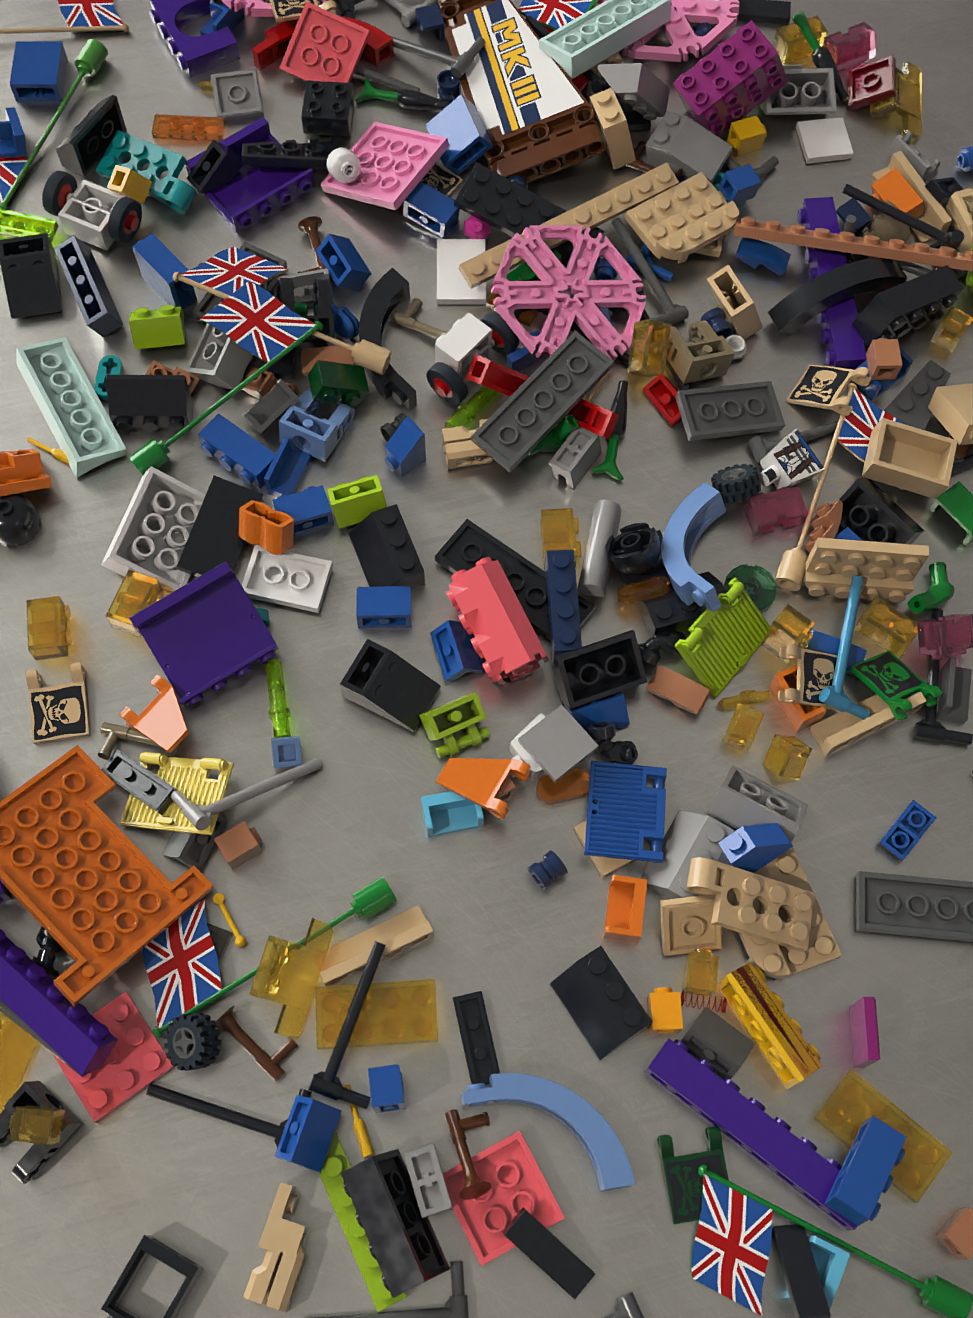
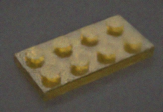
[315,979,438,1050]
[813,1069,953,1203]

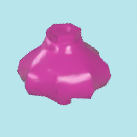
[464,215,492,240]

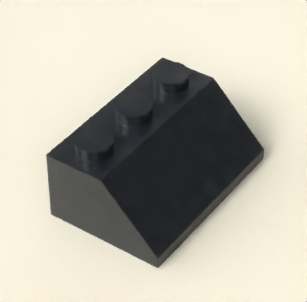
[56,95,127,177]
[106,375,194,431]
[838,477,924,544]
[348,504,425,590]
[633,571,726,638]
[554,630,647,709]
[550,946,653,1061]

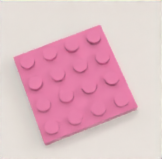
[320,122,450,210]

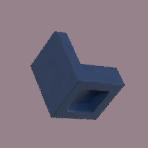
[415,4,445,41]
[836,198,872,236]

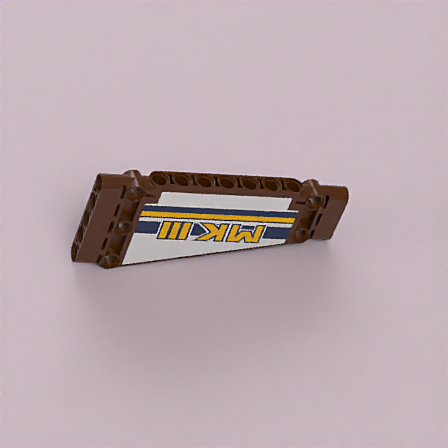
[437,0,606,183]

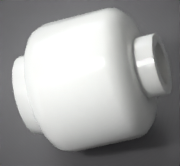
[327,148,361,183]

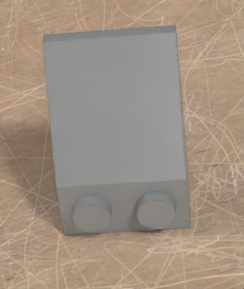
[646,111,732,184]

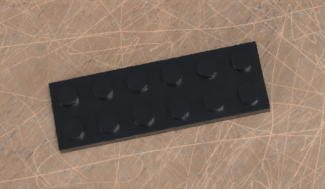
[454,162,604,266]
[435,519,595,641]

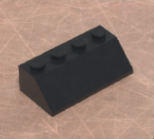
[341,1149,450,1298]

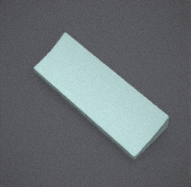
[539,0,671,79]
[17,337,126,478]

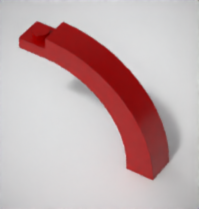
[252,16,394,71]
[466,354,620,439]

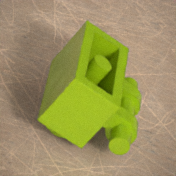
[129,305,186,350]
[327,474,387,529]
[419,692,490,758]

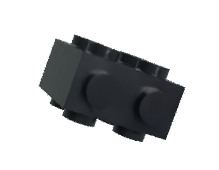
[301,80,354,136]

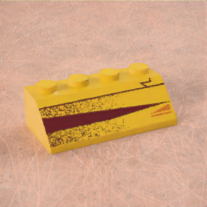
[716,962,822,1089]

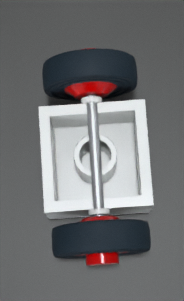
[42,171,142,250]
[426,312,519,405]

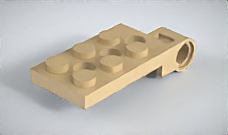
[686,858,815,952]

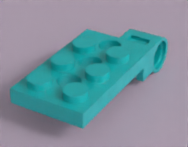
[95,130,197,214]

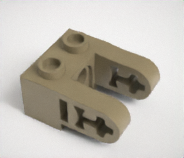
[657,320,735,384]

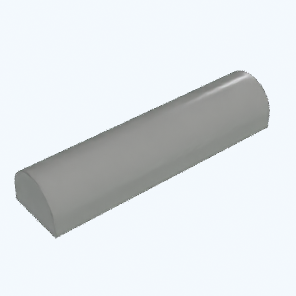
[577,499,621,597]

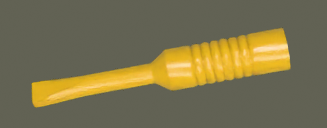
[27,437,69,465]
[343,1084,375,1159]

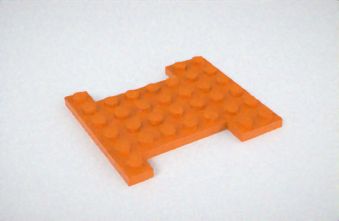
[0,745,214,1006]

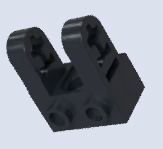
[276,278,335,343]
[0,1081,82,1184]

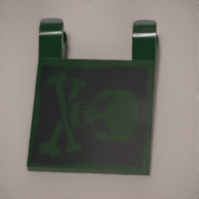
[657,1127,729,1224]

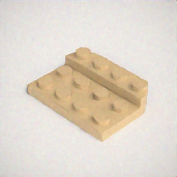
[624,172,739,263]
[805,538,929,602]
[727,848,842,980]

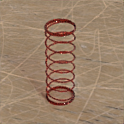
[681,991,727,1013]

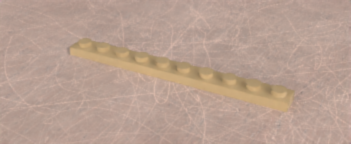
[459,163,679,289]

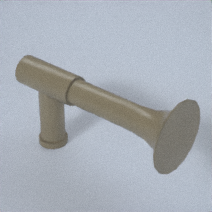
[391,298,449,339]
[98,722,180,760]

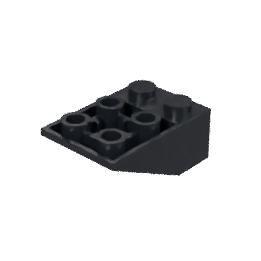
[0,233,61,319]
[340,639,441,733]

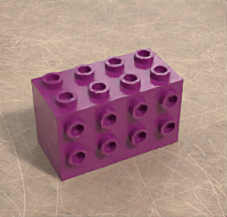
[673,20,789,137]

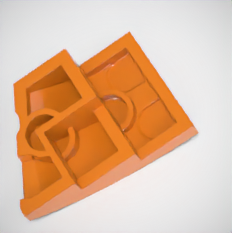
[0,449,52,496]

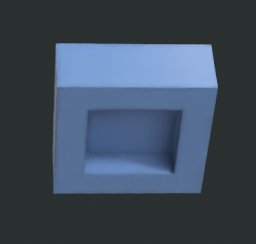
[271,736,302,768]

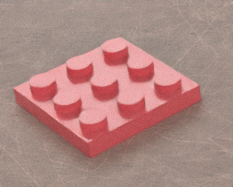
[280,1,371,83]
[52,992,175,1123]
[443,1131,565,1266]

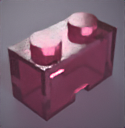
[823,22,876,71]
[744,487,808,537]
[917,614,973,659]

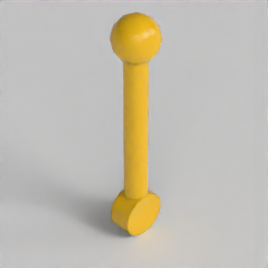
[213,893,246,947]

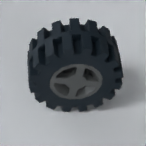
[711,464,761,504]
[164,1013,221,1071]

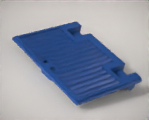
[584,761,667,863]

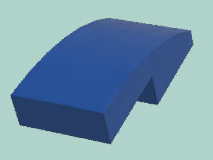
[735,237,791,276]
[507,330,543,372]
[805,630,867,676]
[879,800,937,861]

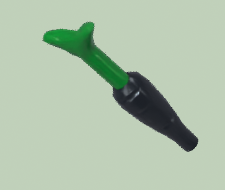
[792,11,848,101]
[355,79,451,110]
[592,380,628,481]

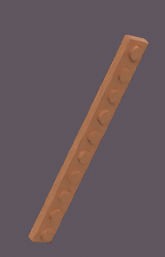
[733,217,973,271]

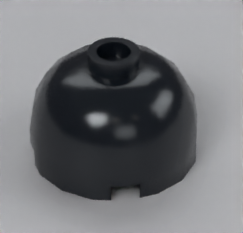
[0,494,40,547]
[605,523,661,574]

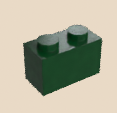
[308,360,369,406]

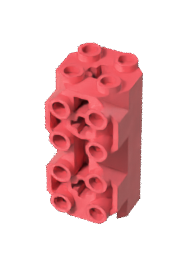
[446,557,549,685]

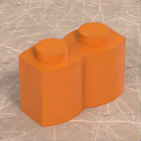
[239,500,294,555]

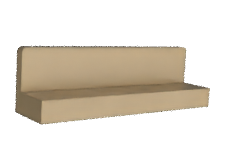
[872,151,952,244]
[809,692,927,756]
[313,906,434,989]

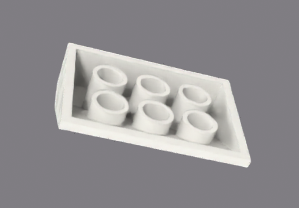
[101,466,205,592]

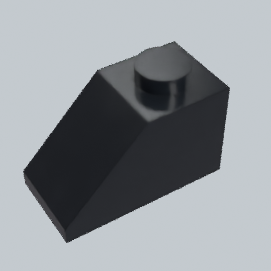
[186,140,243,194]

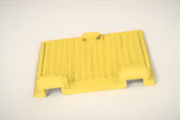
[120,752,234,835]

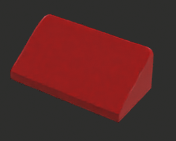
[642,373,682,426]

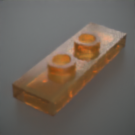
[152,114,226,142]

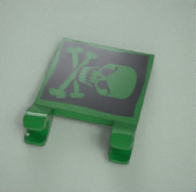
[850,650,942,720]

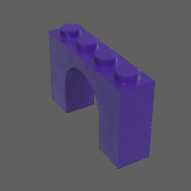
[149,0,240,79]

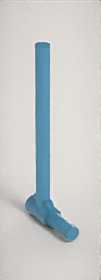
[819,576,870,720]

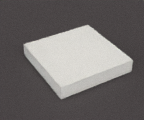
[796,117,854,164]

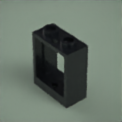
[101,1235,204,1318]

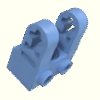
[279,389,355,462]

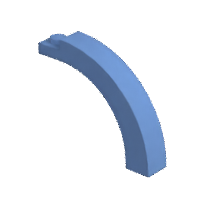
[661,482,727,612]
[461,1073,635,1192]

